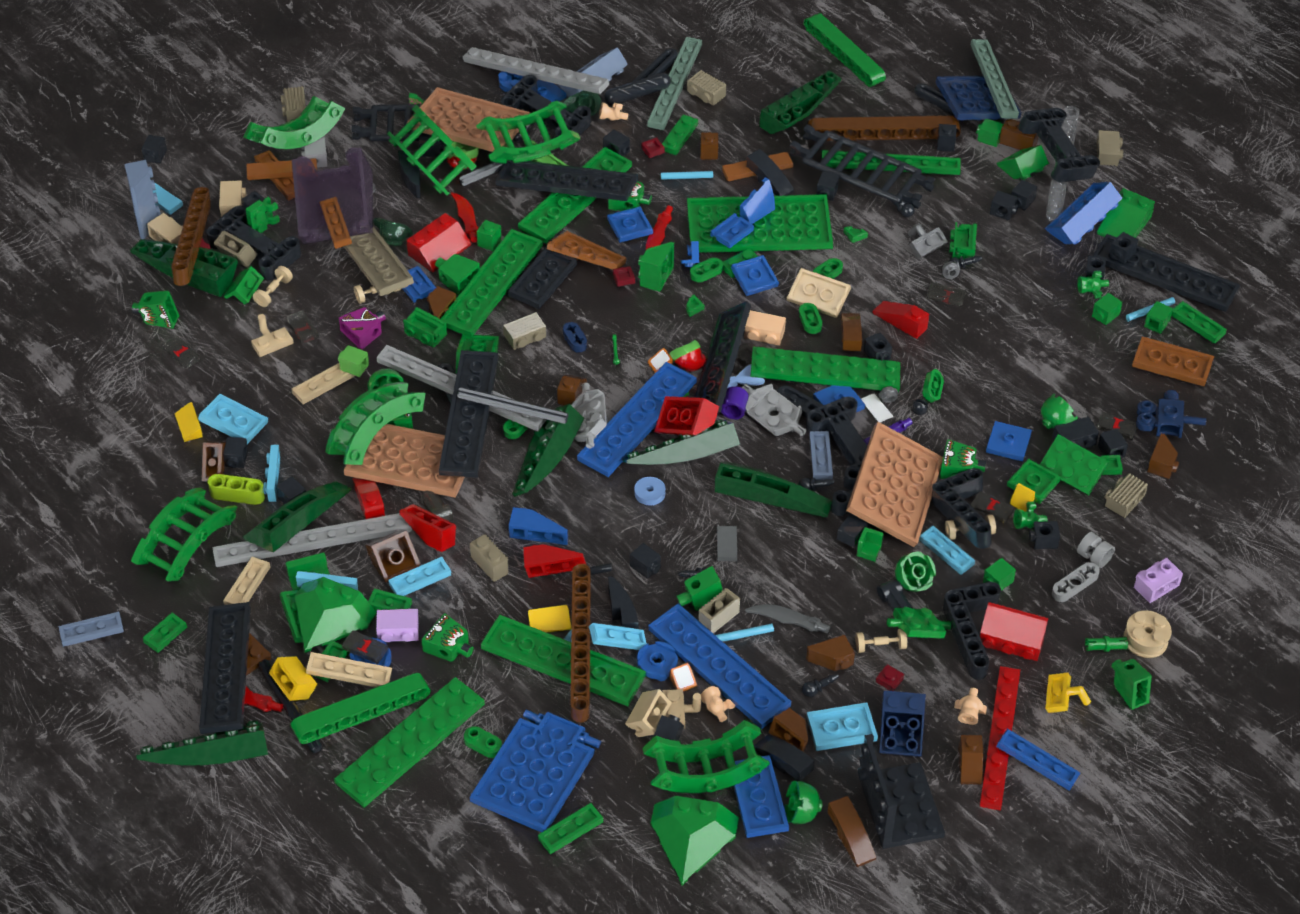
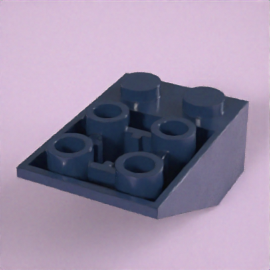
[879,691,926,757]

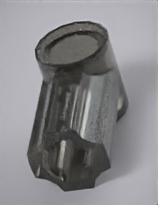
[421,490,453,521]

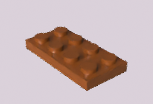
[1132,336,1214,387]

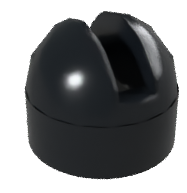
[912,399,928,415]

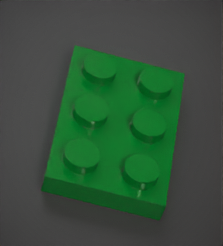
[1040,434,1109,496]

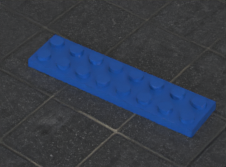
[577,362,697,477]
[648,604,792,729]

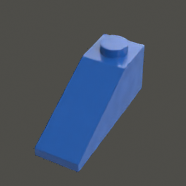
[509,507,568,545]

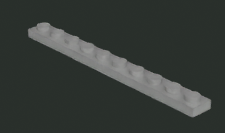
[463,47,609,94]
[377,345,547,432]
[213,513,412,567]

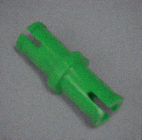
[1085,636,1128,652]

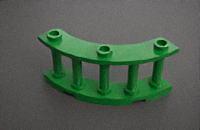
[243,96,345,149]
[476,101,580,163]
[387,104,477,195]
[325,382,426,465]
[131,488,238,581]
[643,720,770,793]

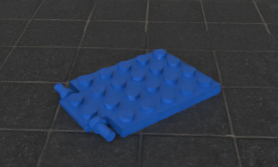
[470,710,601,833]

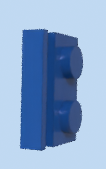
[710,213,754,249]
[402,266,436,303]

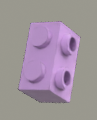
[1134,558,1183,603]
[376,609,419,642]

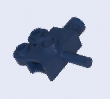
[1136,390,1206,438]

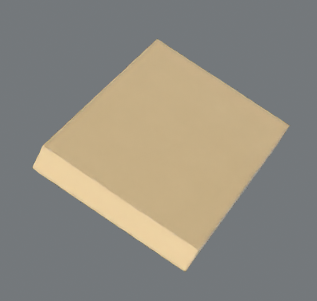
[787,268,851,318]

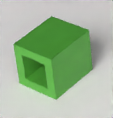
[338,345,369,377]

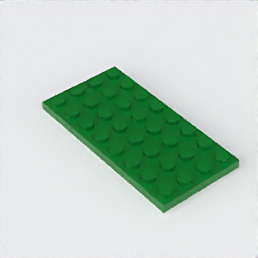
[687,194,833,253]

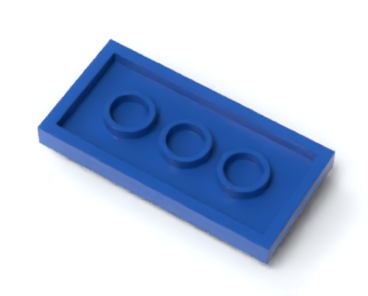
[734,756,789,838]

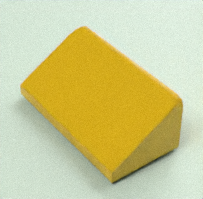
[175,402,203,442]
[528,605,571,633]

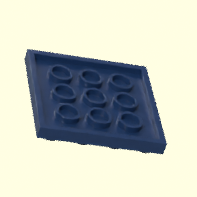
[935,76,1022,121]

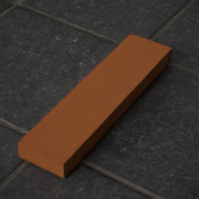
[254,150,304,201]
[722,152,793,181]
[247,158,318,180]
[320,197,352,249]

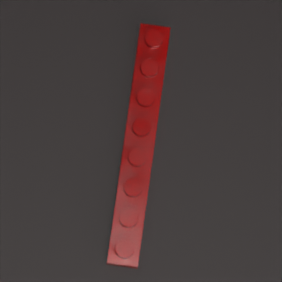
[980,666,1020,811]

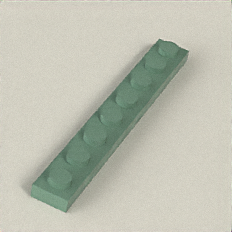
[647,37,702,130]
[970,39,1019,119]

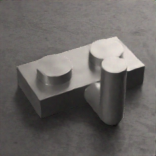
[908,223,948,259]

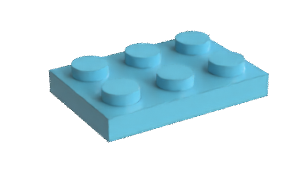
[198,394,268,444]
[806,703,878,751]

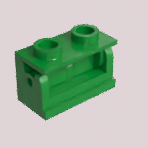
[949,222,977,259]
[403,307,447,348]

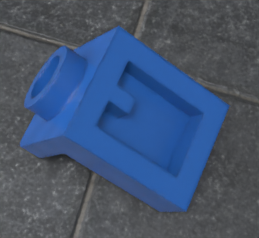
[680,241,699,267]

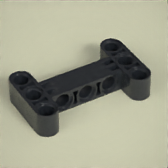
[501,75,591,149]
[1018,108,1100,182]
[206,206,301,281]
[806,396,867,490]

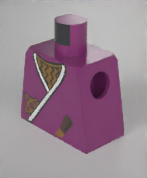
[339,307,386,350]

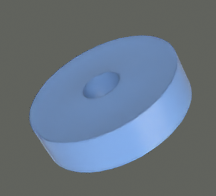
[635,477,665,505]

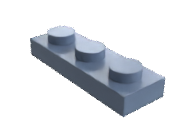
[809,431,833,480]
[58,612,124,647]

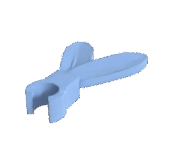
[727,364,765,389]

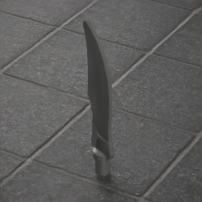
[745,604,830,634]

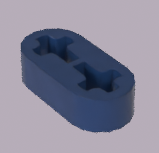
[563,322,587,352]

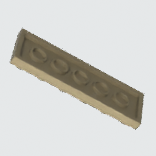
[344,227,414,296]

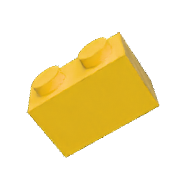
[269,656,317,701]

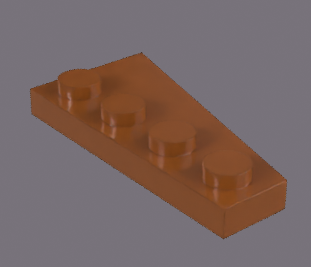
[547,231,626,270]

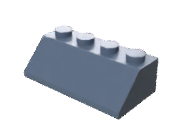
[557,47,628,100]
[124,160,161,239]

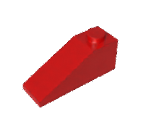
[873,301,929,339]
[352,477,385,519]
[399,504,456,552]
[523,544,586,578]

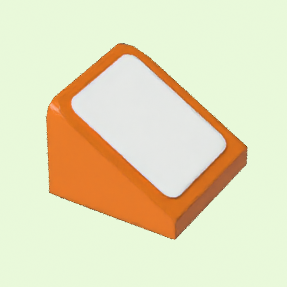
[647,348,673,373]
[670,663,697,692]

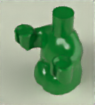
[1077,271,1109,299]
[1013,501,1048,529]

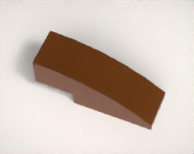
[841,313,862,351]
[828,795,877,867]

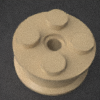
[1123,611,1172,658]

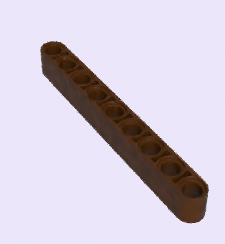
[808,116,961,141]
[172,187,211,286]
[571,564,591,723]

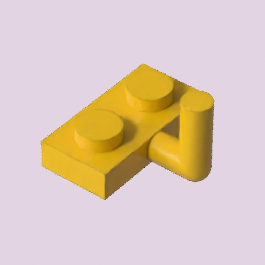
[1045,673,1091,713]

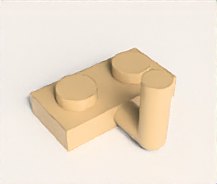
[251,314,293,357]
[662,689,701,728]

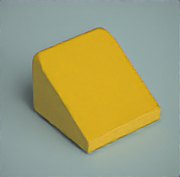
[1010,483,1035,511]

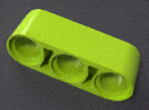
[208,474,265,505]

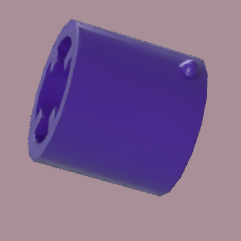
[721,386,749,420]

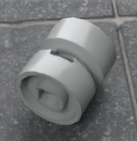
[1077,532,1115,568]

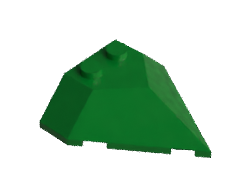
[294,577,377,653]
[651,796,739,886]

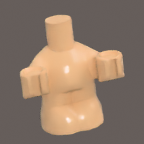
[599,102,628,121]
[701,686,735,722]
[954,688,987,725]

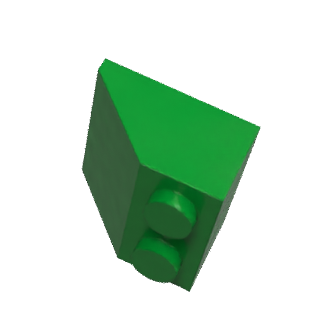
[997,145,1049,180]
[638,242,674,292]

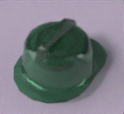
[564,90,601,116]
[373,218,413,246]

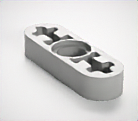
[1052,562,1099,602]

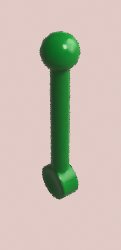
[612,334,620,365]

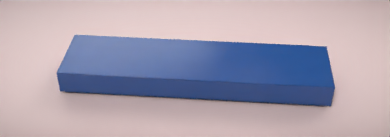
[996,728,1080,791]

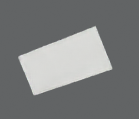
[861,393,893,422]

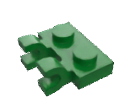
[246,197,280,233]

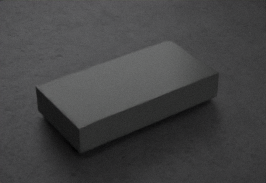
[717,526,737,561]

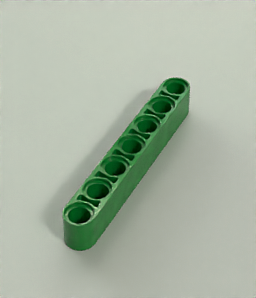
[804,13,886,87]
[291,673,431,744]

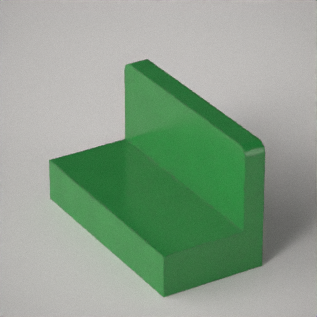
[224,266,264,305]
[285,552,330,590]

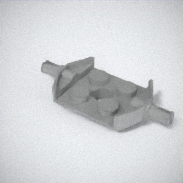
[571,383,607,448]
[742,384,806,436]

